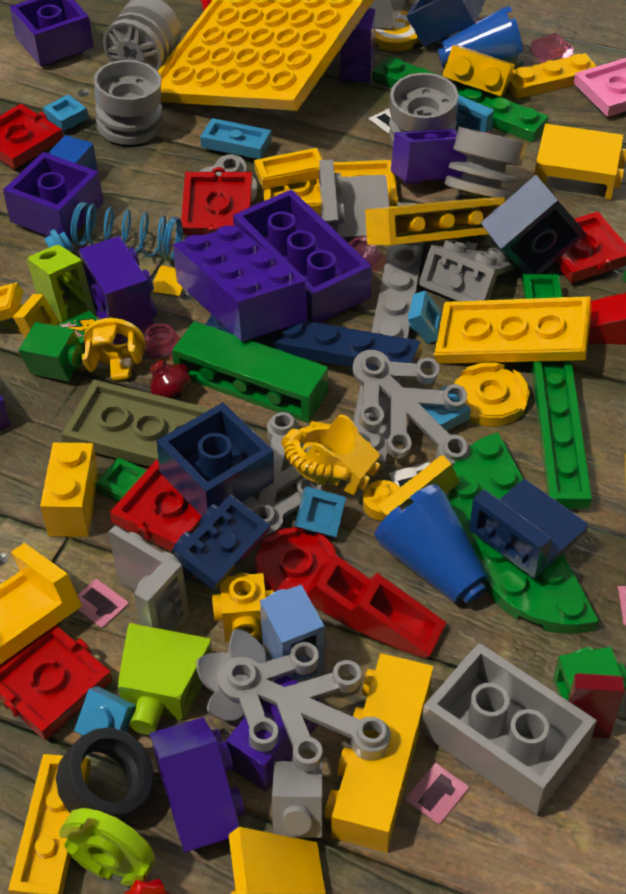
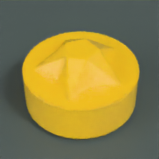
[363,480,400,521]

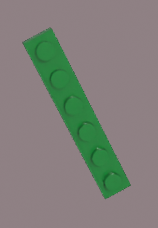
[372,56,549,143]

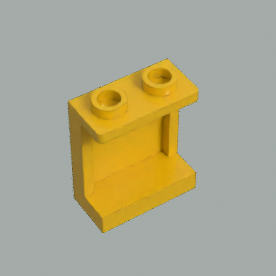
[534,124,626,200]
[0,543,82,664]

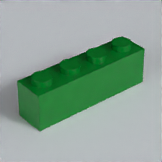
[172,321,328,423]

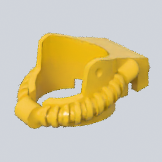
[281,415,381,495]

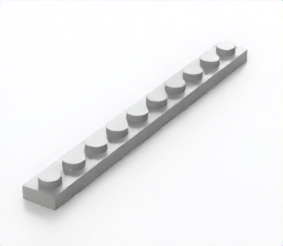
[353,202,426,472]

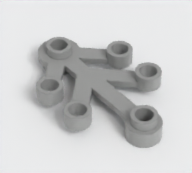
[352,350,470,466]
[241,412,322,541]
[218,642,391,771]

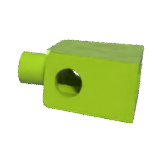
[27,245,97,324]
[118,623,213,735]

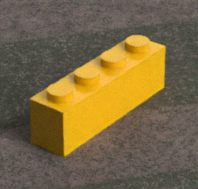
[365,197,505,245]
[325,653,434,853]

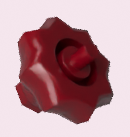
[149,360,191,398]

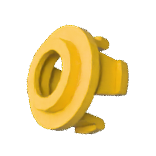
[82,318,146,381]

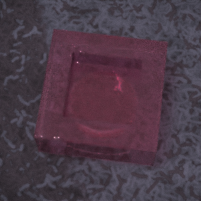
[530,33,573,63]

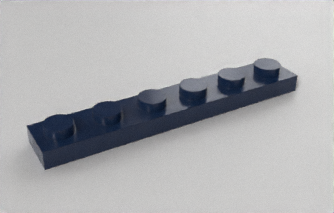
[205,314,422,371]

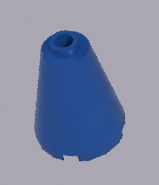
[438,6,524,68]
[374,484,488,604]

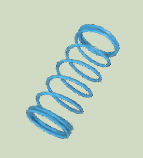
[71,202,183,261]

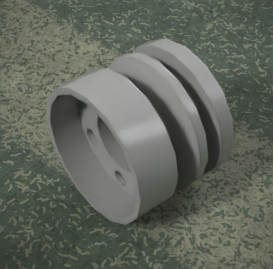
[103,0,182,71]
[94,60,162,145]
[389,72,459,147]
[445,127,527,200]

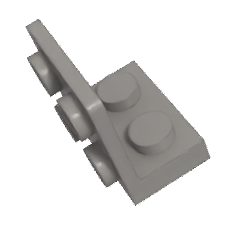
[319,159,389,240]
[418,237,517,301]
[108,526,190,631]

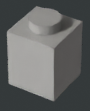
[272,761,322,838]

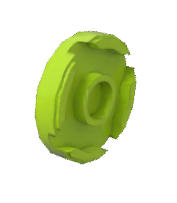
[59,808,155,886]

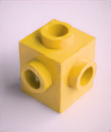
[212,573,274,642]

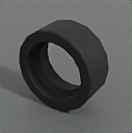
[56,727,154,821]

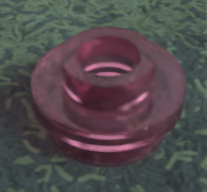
[144,323,179,357]

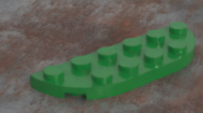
[447,432,599,634]

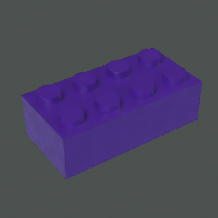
[233,189,372,323]
[173,226,307,342]

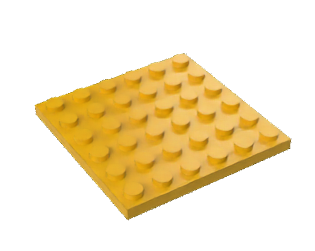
[158,0,374,111]

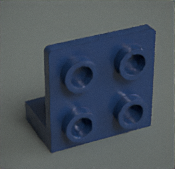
[469,479,588,579]
[172,495,271,591]

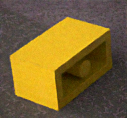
[442,45,515,96]
[40,442,99,537]

